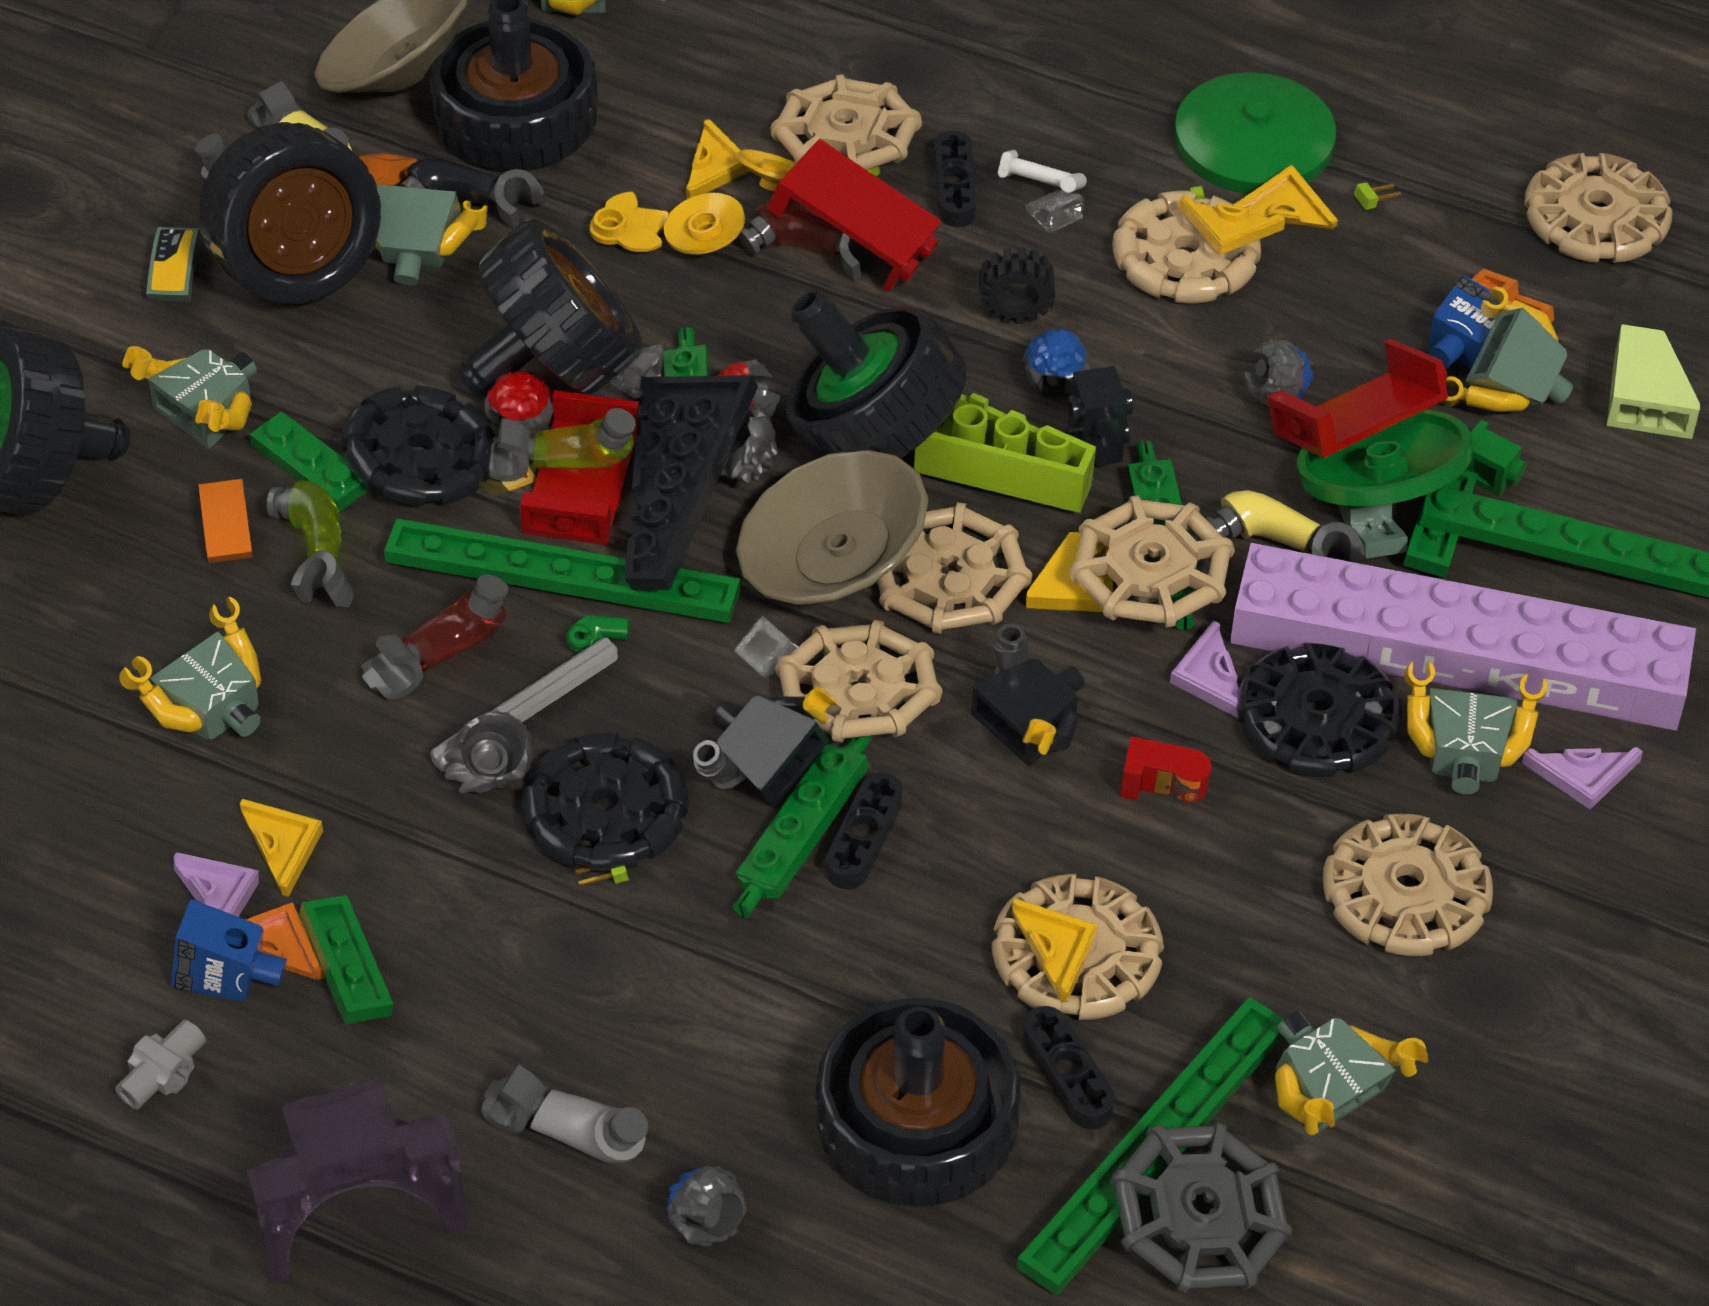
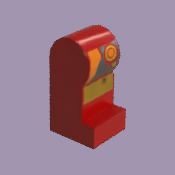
[1120,736,1211,803]

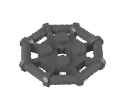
[1110,1122,1292,1293]

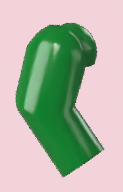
[566,615,630,652]

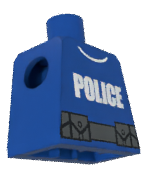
[1428,275,1500,371]
[171,899,287,1001]

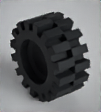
[979,247,1056,324]

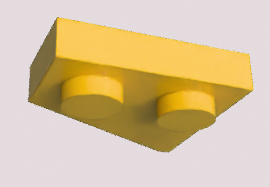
[1026,532,1113,612]

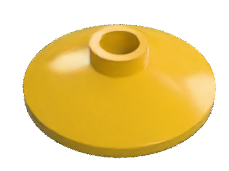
[738,150,795,192]
[664,193,745,255]

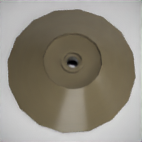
[314,0,468,93]
[736,450,929,605]

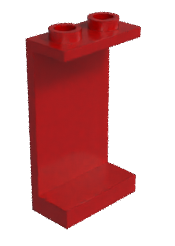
[767,138,942,292]
[1267,339,1448,458]
[520,390,640,546]

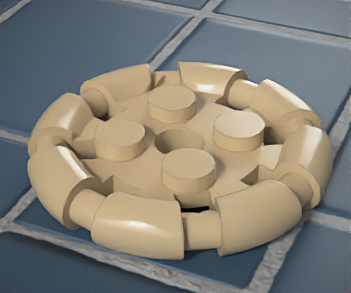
[1524,153,1673,263]
[1112,191,1261,304]
[1323,814,1493,957]
[992,874,1164,1020]

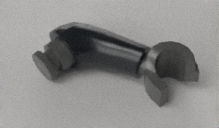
[400,159,546,230]

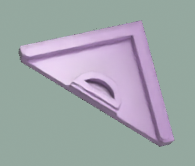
[1170,621,1239,718]
[1522,747,1643,809]
[174,853,259,917]

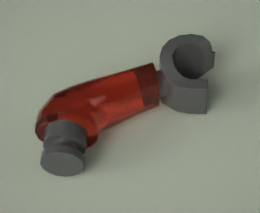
[738,202,881,282]
[361,575,508,700]

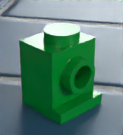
[1466,420,1527,497]

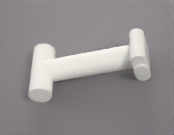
[998,150,1087,193]

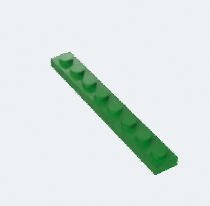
[1419,487,1709,598]
[384,518,740,623]
[1017,997,1284,1296]

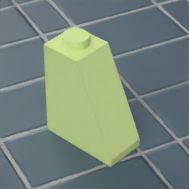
[1607,324,1700,439]

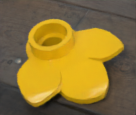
[590,192,669,252]

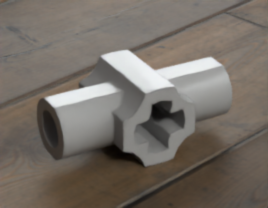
[115,1020,206,1110]

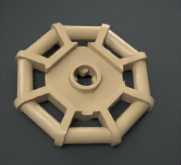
[770,74,922,170]
[1069,495,1235,628]
[877,502,1032,634]
[775,620,943,743]

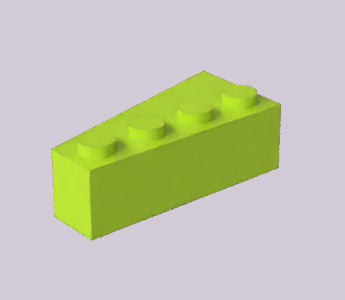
[914,392,1096,513]

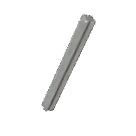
[430,638,618,772]

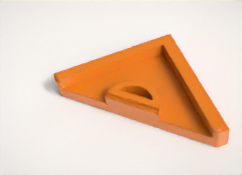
[245,902,325,980]

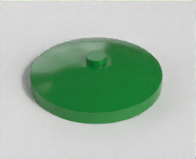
[1174,72,1336,194]
[1297,409,1473,506]

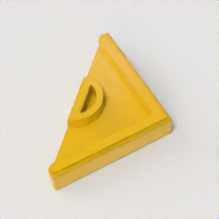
[686,119,751,199]
[1234,165,1338,229]
[1179,195,1285,255]
[240,799,323,897]
[1012,898,1098,1003]

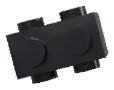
[1065,366,1133,466]

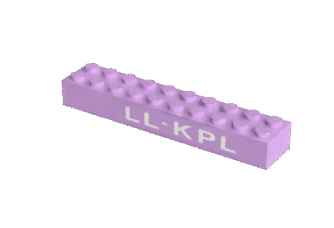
[1230,543,1696,731]

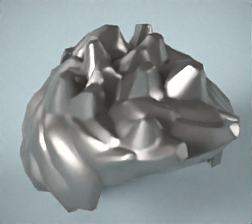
[721,406,778,484]
[445,710,534,794]

